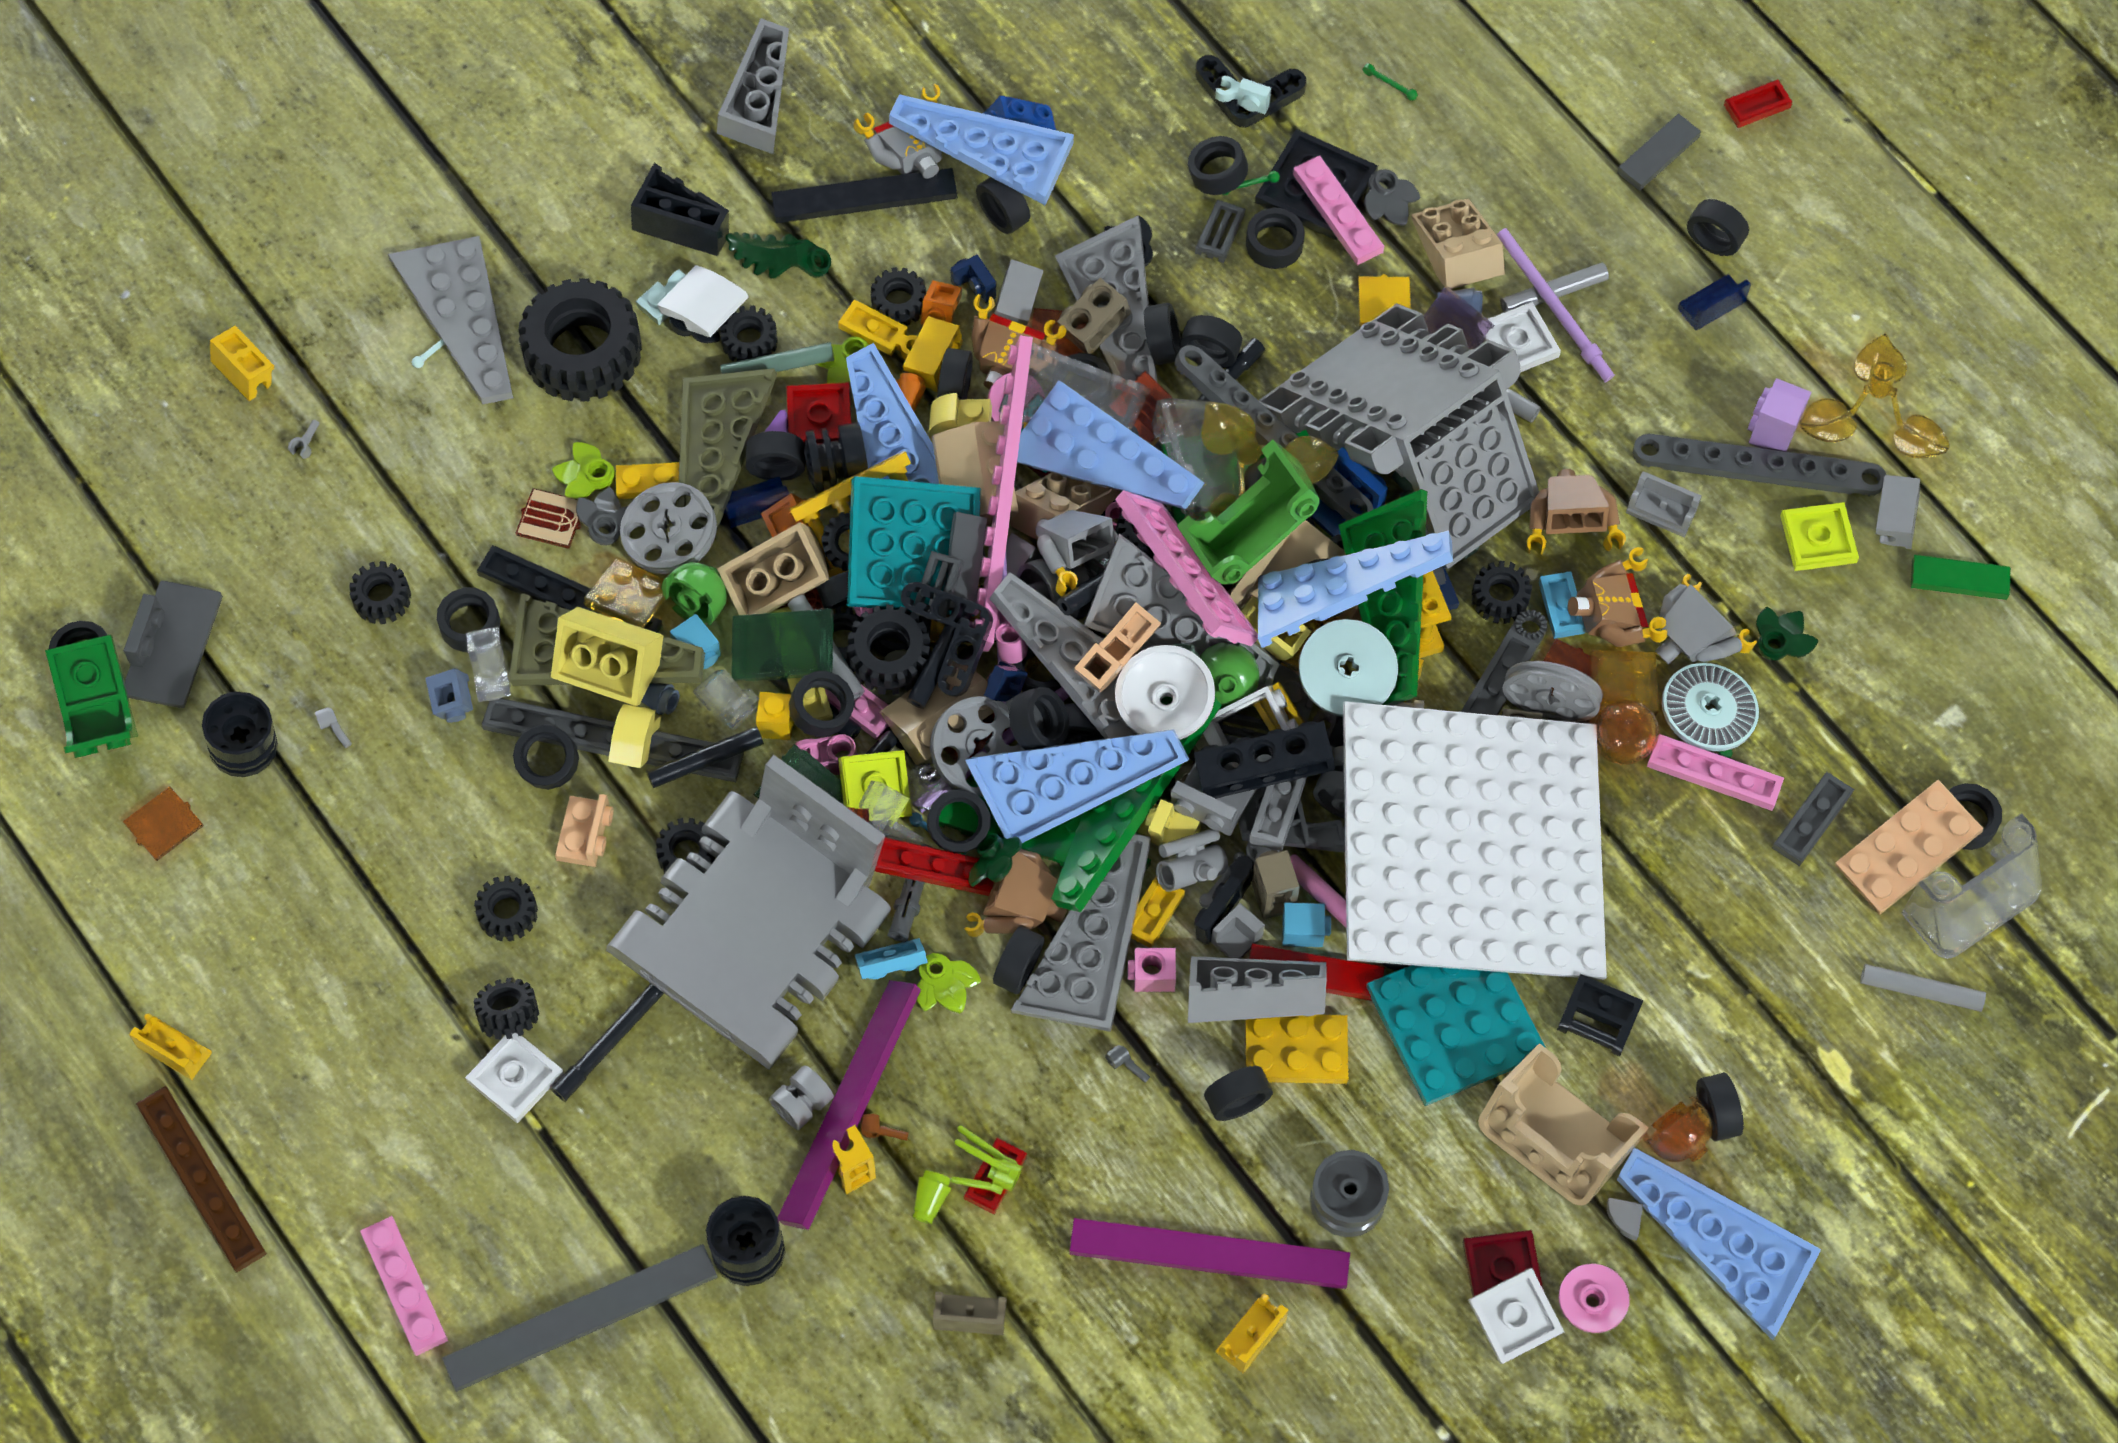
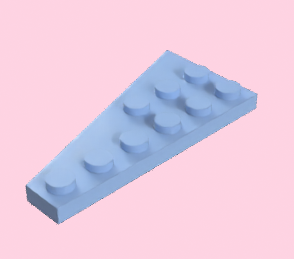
[889,95,1074,205]
[846,343,939,484]
[1017,380,1205,509]
[1258,531,1453,648]
[965,729,1189,843]
[1617,1147,1821,1341]

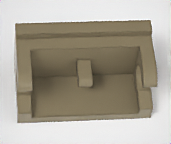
[933,1292,1007,1335]

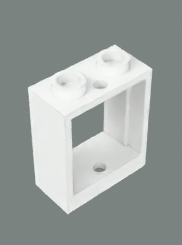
[1203,686,1298,768]

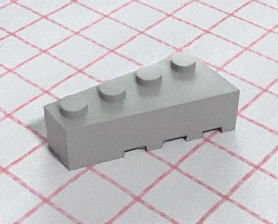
[716,18,789,154]
[1188,956,1327,1023]

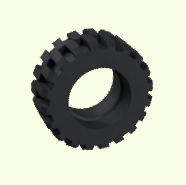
[518,278,642,402]

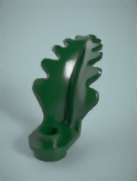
[725,232,831,279]

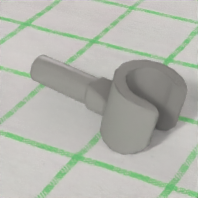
[288,420,320,459]
[315,707,352,748]

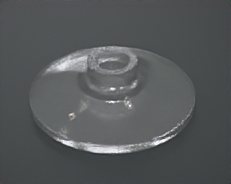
[907,753,966,810]

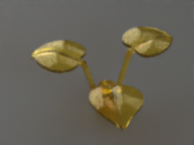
[1799,334,1950,459]
[1201,402,1338,517]

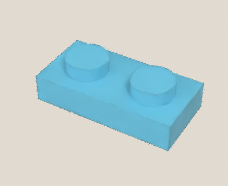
[1539,571,1586,639]
[855,938,928,979]

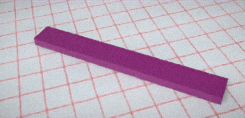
[778,980,921,1230]
[1069,1218,1350,1289]

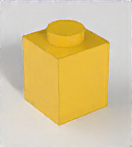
[756,692,793,741]

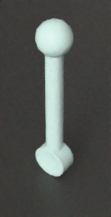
[412,339,445,368]

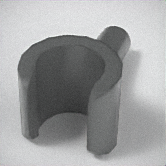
[1105,1045,1150,1083]

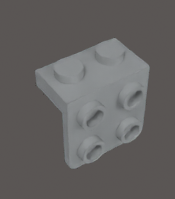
[1171,762,1257,836]

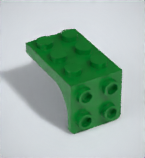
[45,635,138,758]

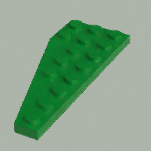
[1051,696,1222,913]

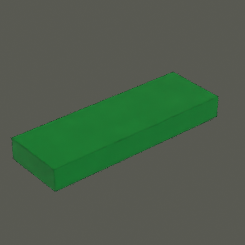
[1911,555,2011,600]

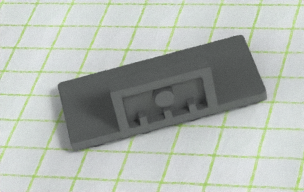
[123,581,223,708]

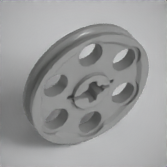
[620,482,717,574]
[1502,661,1603,722]
[930,696,1025,797]

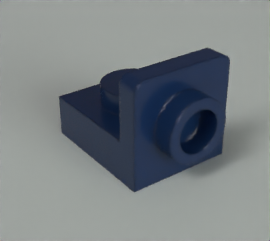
[951,254,996,303]
[984,661,1028,702]

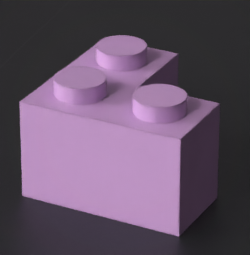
[1747,378,1811,452]

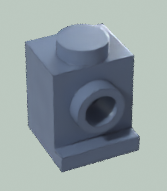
[425,668,473,723]

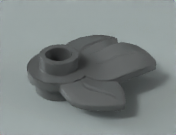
[1364,169,1421,226]
[576,488,628,545]

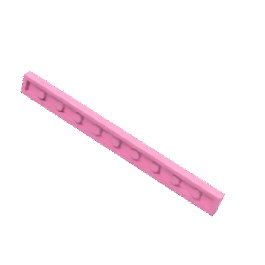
[973,335,1033,652]

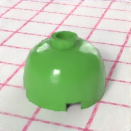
[661,562,727,626]
[1199,643,1259,709]

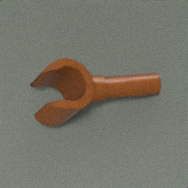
[861,1114,909,1141]

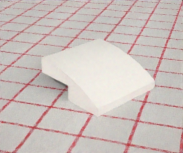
[657,265,748,337]

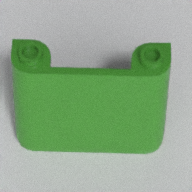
[1177,439,1319,584]

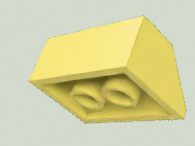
[551,607,664,706]

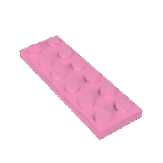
[1115,490,1258,646]

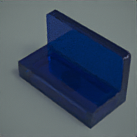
[1677,274,1751,331]
[724,477,789,528]

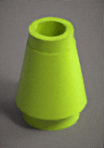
[912,1170,952,1224]

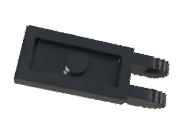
[1194,855,1254,945]

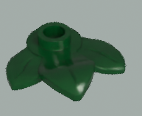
[1756,607,1818,660]
[969,833,1022,886]

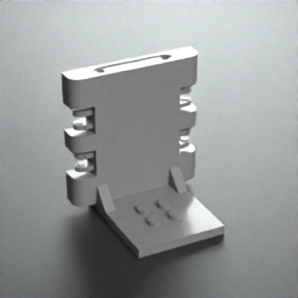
[1258,303,1539,569]
[606,755,891,1070]

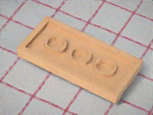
[1835,779,1983,915]

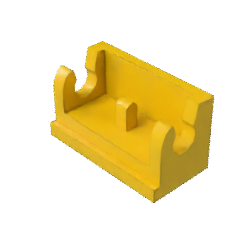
[903,316,963,392]
[210,325,274,401]
[129,1013,212,1080]
[833,1125,876,1195]
[1216,1294,1289,1374]

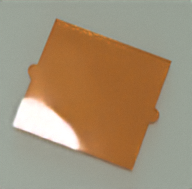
[123,786,204,861]

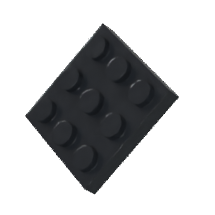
[1255,129,1378,240]

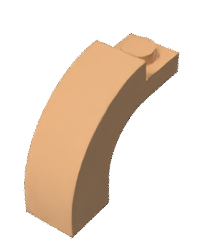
[1074,602,1161,692]

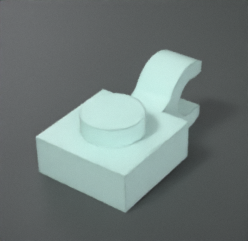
[1215,76,1271,114]
[636,269,685,325]

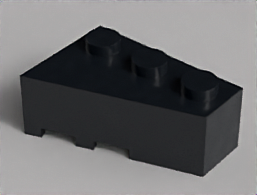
[631,163,729,256]

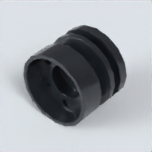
[804,422,868,495]
[202,691,278,777]
[706,1196,785,1286]

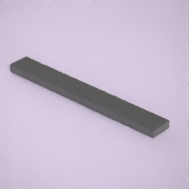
[482,696,744,783]
[442,1244,718,1392]

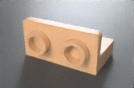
[555,794,614,867]

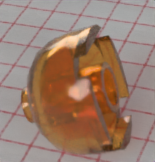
[1594,700,1659,765]
[1642,1096,1713,1162]

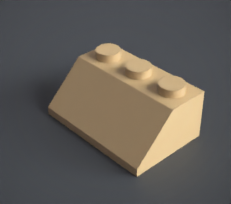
[932,421,1018,525]
[717,522,829,626]
[879,661,994,766]

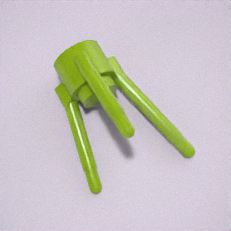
[951,1125,1023,1195]

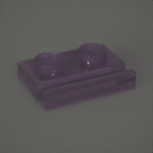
[1424,287,1495,350]

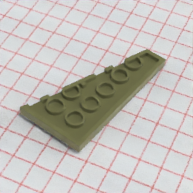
[678,368,777,551]
[509,593,705,686]

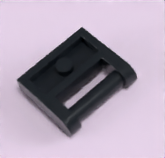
[1557,974,1644,1057]

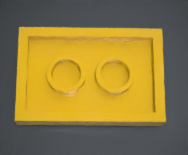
[1245,1015,1348,1084]

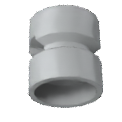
[769,1065,834,1130]

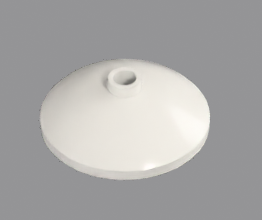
[1115,645,1215,740]

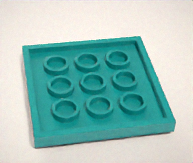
[847,476,981,617]
[1366,965,1546,1106]

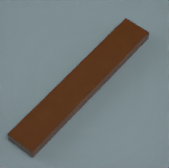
[135,1086,267,1273]

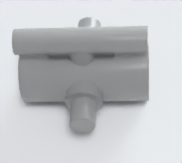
[1156,829,1228,892]

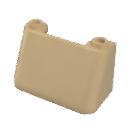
[1478,1043,1649,1206]

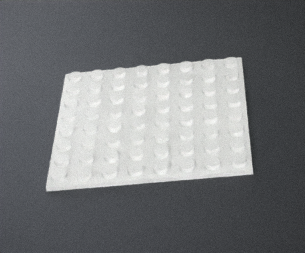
[1343,701,1607,980]

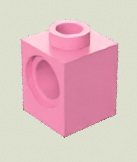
[1128,948,1176,992]

